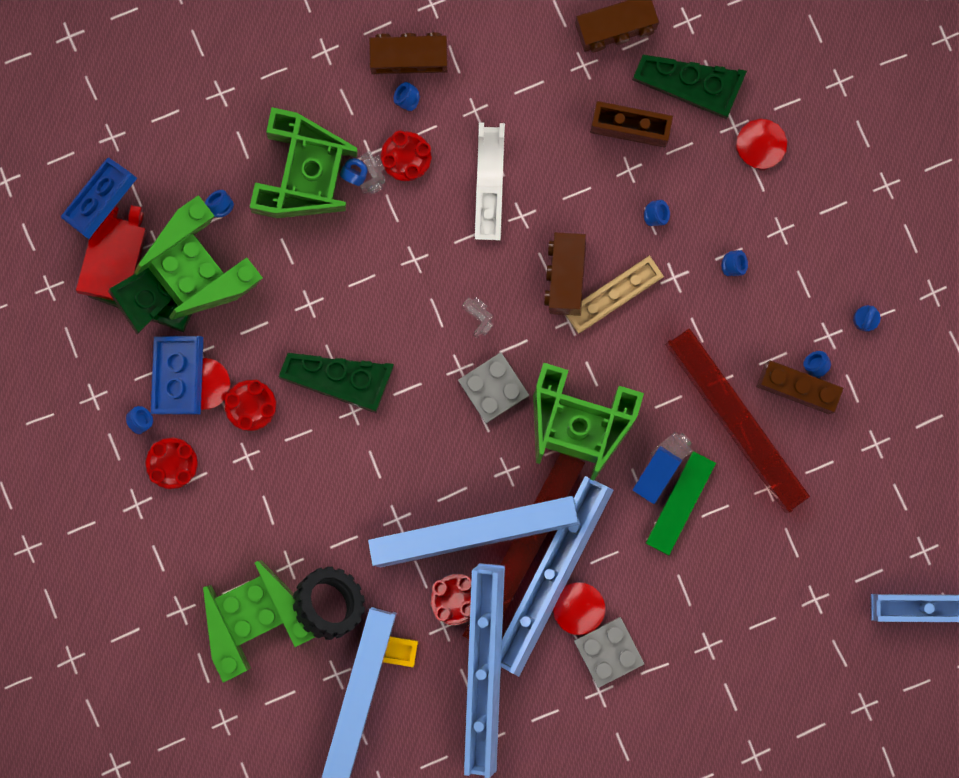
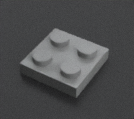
[458,352,529,424]
[574,617,644,688]

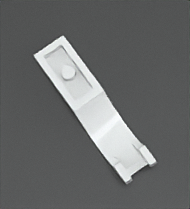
[475,122,505,240]

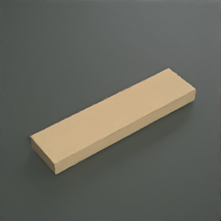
[565,255,664,334]

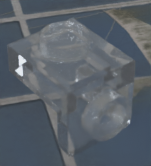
[360,151,386,195]
[462,297,494,338]
[650,432,693,460]

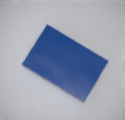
[61,157,137,239]
[151,336,204,415]

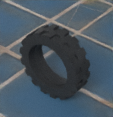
[293,567,365,640]

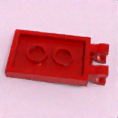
[76,204,147,301]

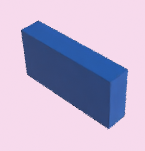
[633,446,683,504]

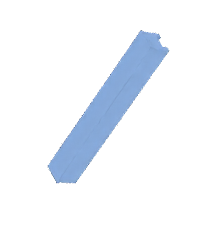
[501,476,614,677]
[368,496,580,567]
[464,563,505,778]
[871,594,959,622]
[322,607,397,778]

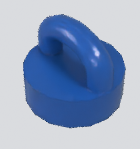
[393,82,420,111]
[339,158,368,186]
[205,190,234,218]
[644,200,670,226]
[721,250,748,276]
[853,305,881,332]
[803,351,831,378]
[126,406,153,434]

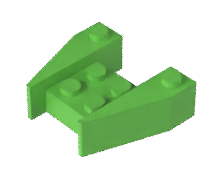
[250,107,358,218]
[134,195,263,320]
[533,363,644,481]
[203,560,315,683]

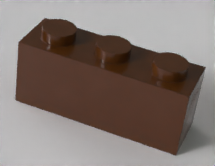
[575,0,659,53]
[369,32,448,74]
[590,101,673,148]
[544,232,586,316]
[756,360,844,414]

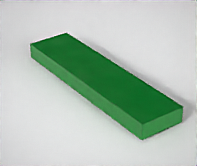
[645,451,716,556]

